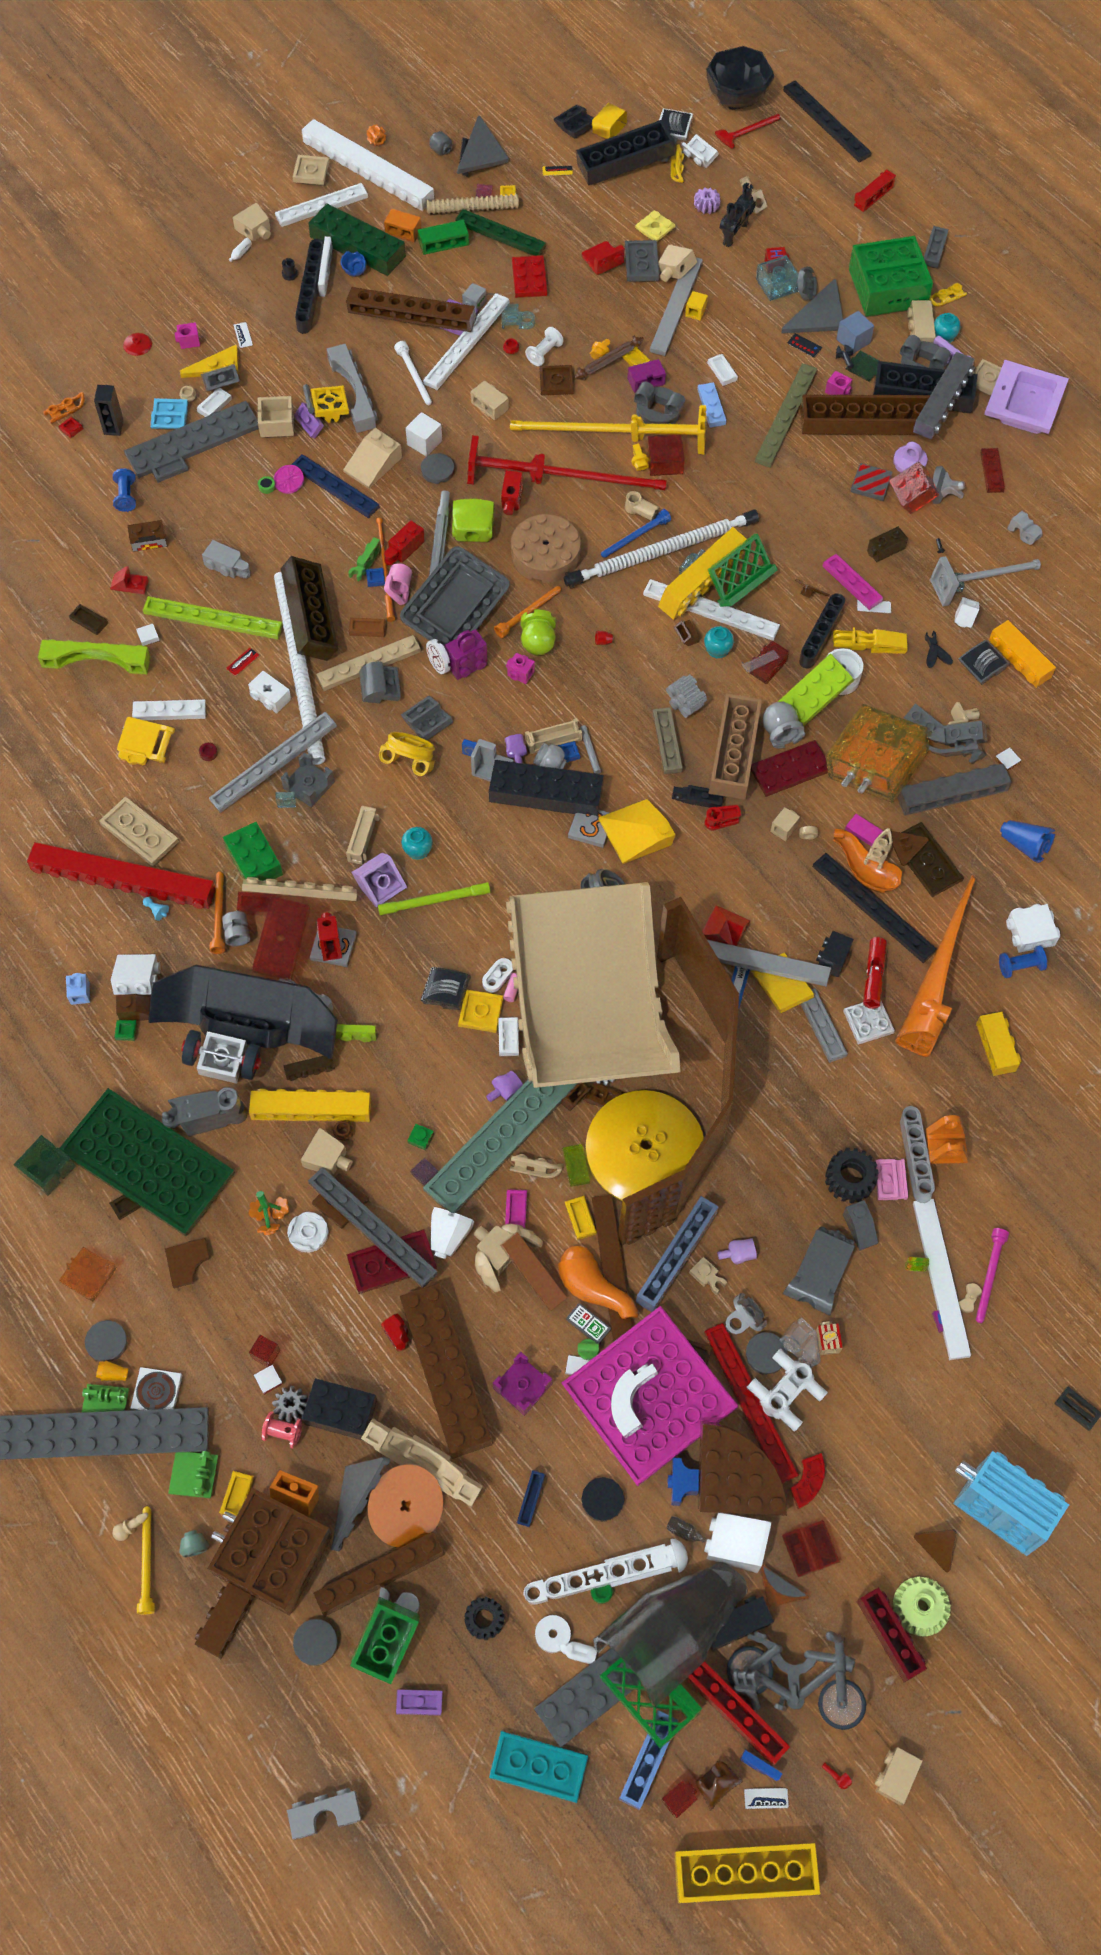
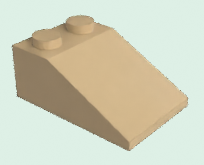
[343,428,402,489]

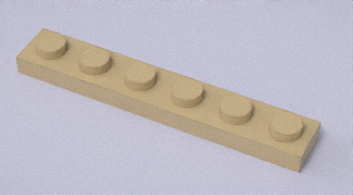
[316,635,421,691]
[242,877,357,901]

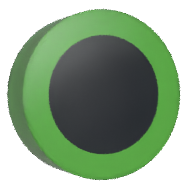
[258,476,275,494]

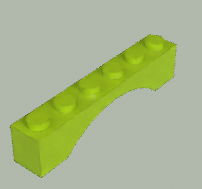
[38,639,151,674]

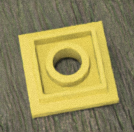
[635,210,675,241]

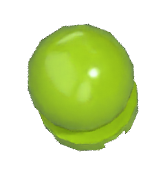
[521,609,556,656]

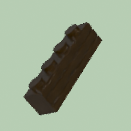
[283,1056,335,1081]

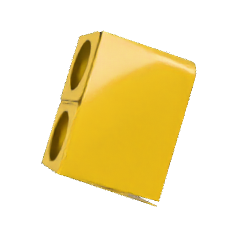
[592,103,627,139]

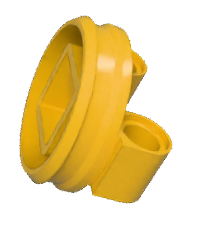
[379,732,435,776]

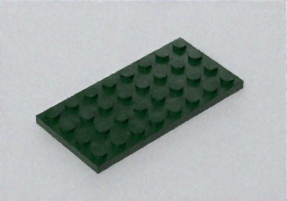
[58,1088,235,1236]

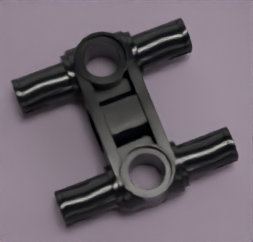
[719,183,756,247]

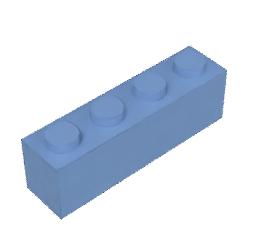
[619,1710,679,1810]

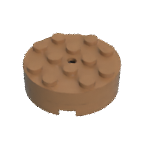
[511,514,581,583]

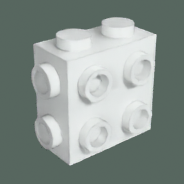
[1006,904,1060,953]
[111,954,161,995]

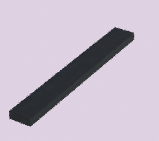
[783,80,872,163]
[812,853,937,964]

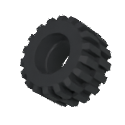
[825,1148,879,1203]

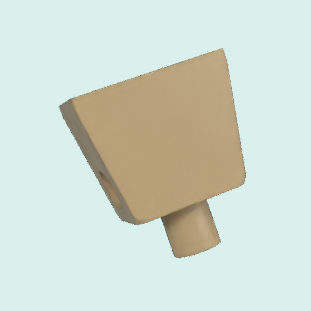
[233,203,271,241]
[659,245,697,282]
[301,1128,352,1175]

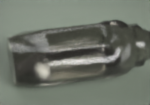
[666,1516,706,1543]

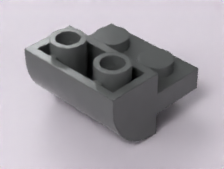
[359,661,401,703]

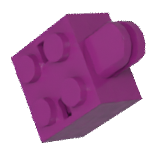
[445,629,488,680]

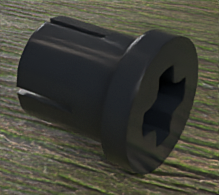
[282,258,298,281]

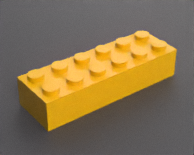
[658,527,747,620]
[674,1843,820,1903]

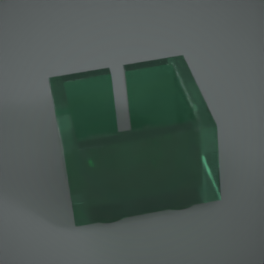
[13,1135,75,1196]

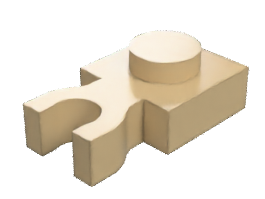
[689,1257,727,1295]

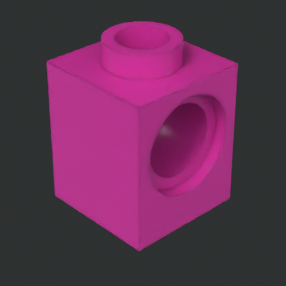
[174,322,200,349]
[825,371,853,395]

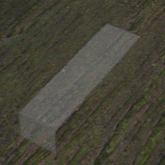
[742,650,780,673]

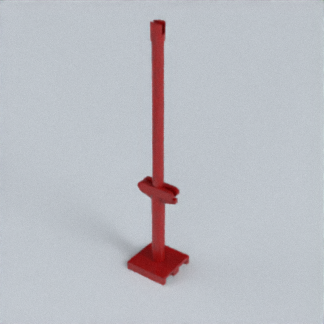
[467,435,667,491]

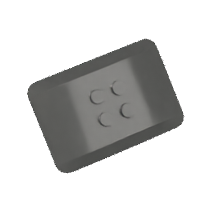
[400,546,509,647]

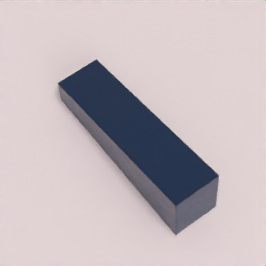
[517,1470,546,1527]

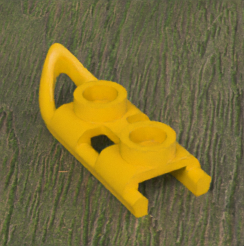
[670,144,684,183]
[929,283,967,307]

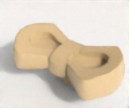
[958,1283,982,1313]

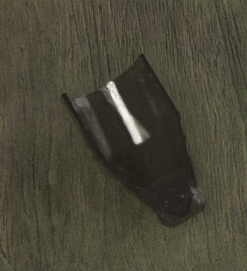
[593,1562,748,1707]

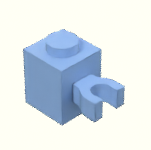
[66,973,90,1005]

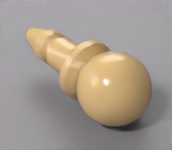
[112,1513,148,1541]

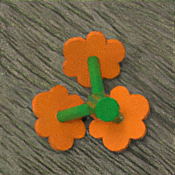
[248,1191,289,1235]

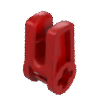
[704,805,741,831]

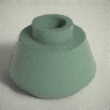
[179,1530,209,1557]

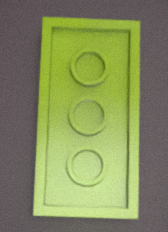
[778,653,854,726]

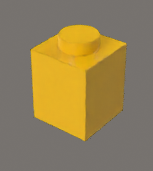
[685,291,708,321]

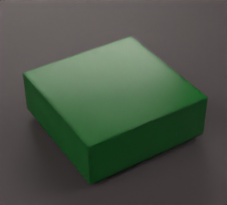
[114,1020,137,1041]

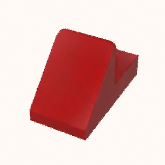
[110,566,149,595]

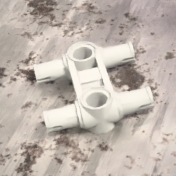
[747,1348,828,1431]

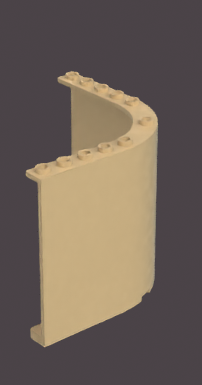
[506,882,680,1088]

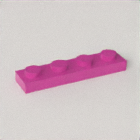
[822,554,883,610]

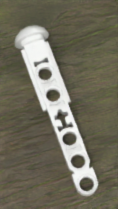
[524,1539,688,1605]

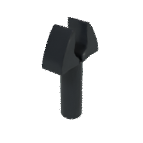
[836,344,854,369]

